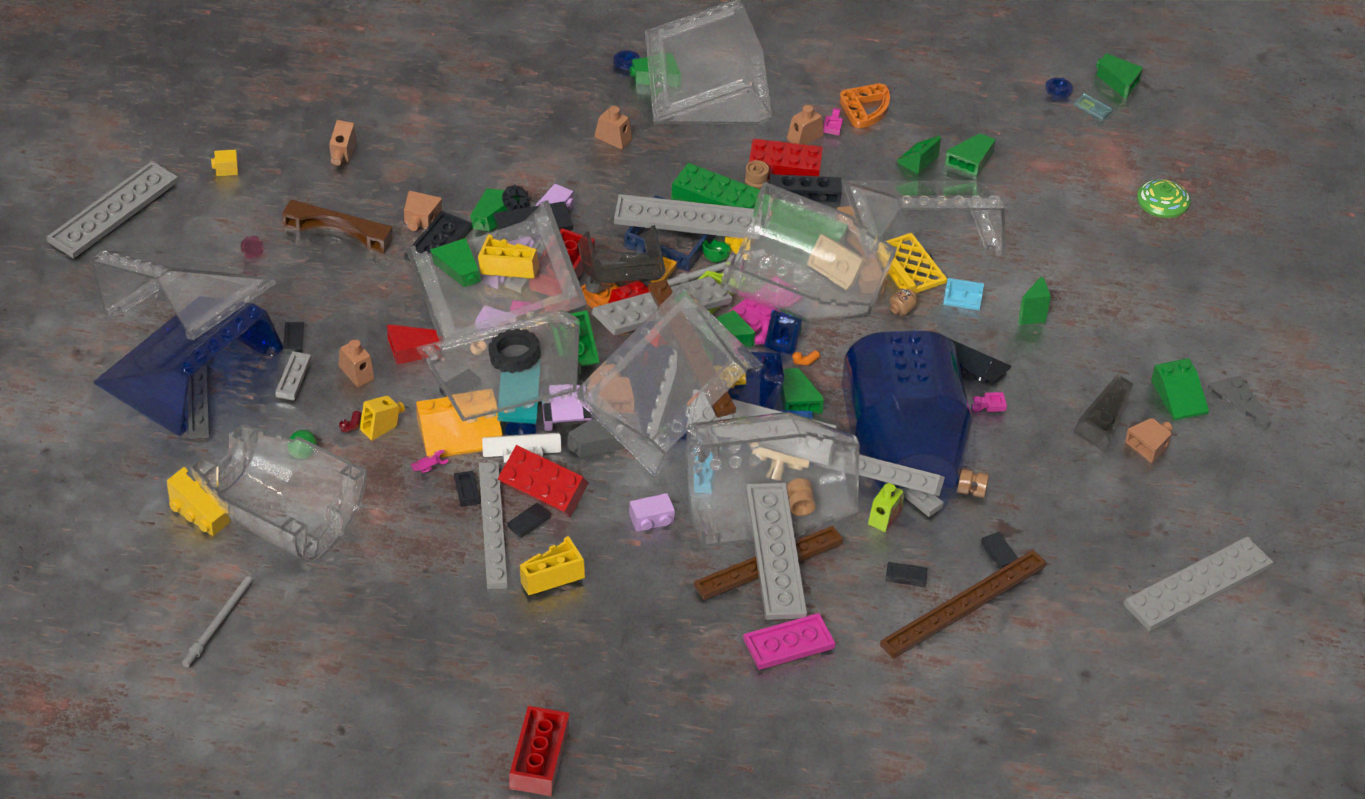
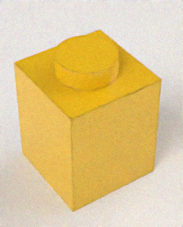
[211,150,238,176]

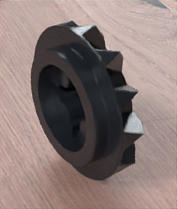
[502,184,531,210]

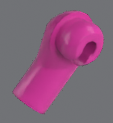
[755,320,772,345]

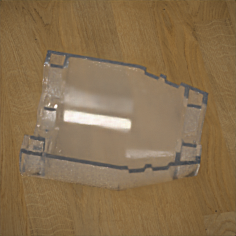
[192,425,367,562]

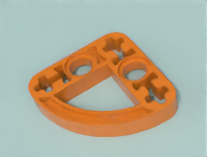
[840,83,890,128]

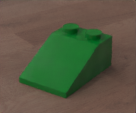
[550,310,600,371]
[1151,358,1209,420]

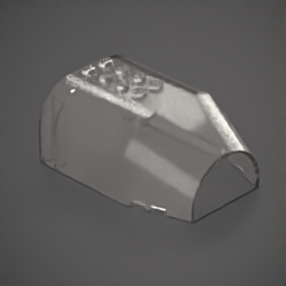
[720,182,897,323]
[686,412,860,548]

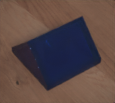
[764,310,802,356]

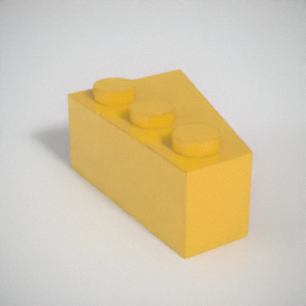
[167,467,230,536]
[520,536,585,596]

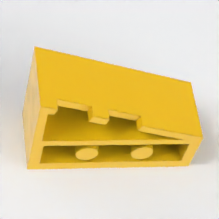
[478,234,539,279]

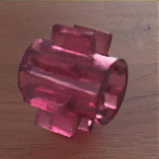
[240,235,264,259]

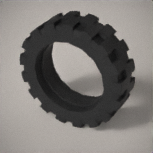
[488,328,541,373]

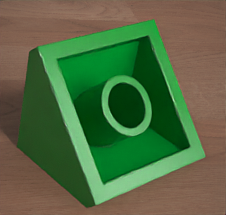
[897,135,941,174]
[1018,277,1051,325]

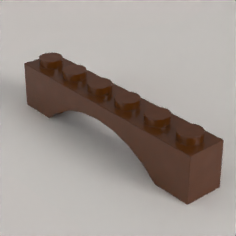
[282,200,393,254]

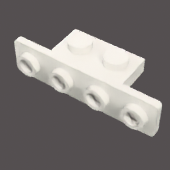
[482,433,561,463]

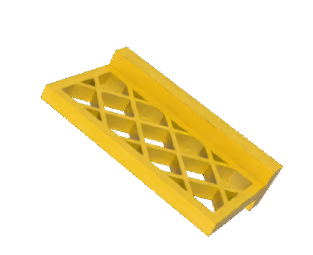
[873,233,947,294]

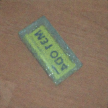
[1074,93,1113,122]

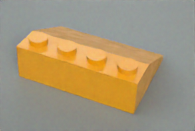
[416,390,502,458]

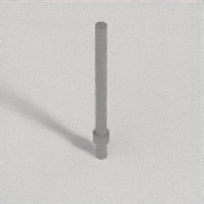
[667,250,765,286]
[182,576,253,668]

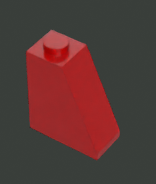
[387,325,443,365]

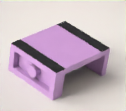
[541,384,595,431]

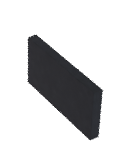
[493,201,574,241]
[404,211,473,272]

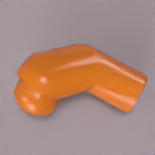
[792,350,820,366]

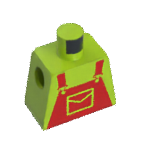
[868,483,904,532]

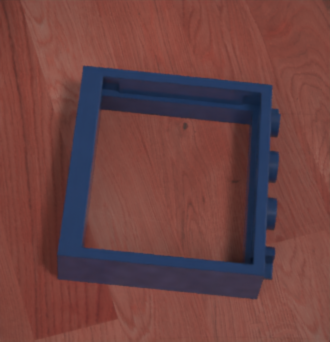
[624,195,716,272]

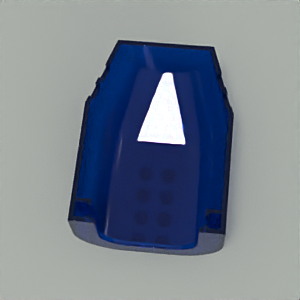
[842,331,972,489]

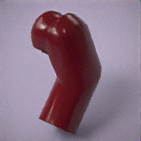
[339,411,362,433]

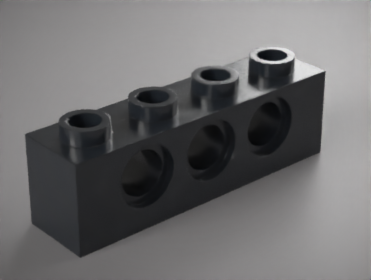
[769,174,842,205]

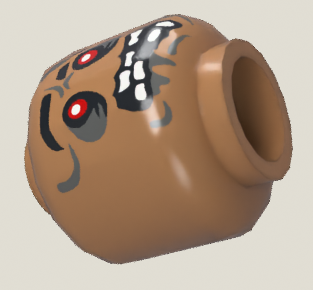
[889,288,917,316]

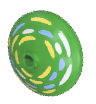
[1137,179,1190,218]

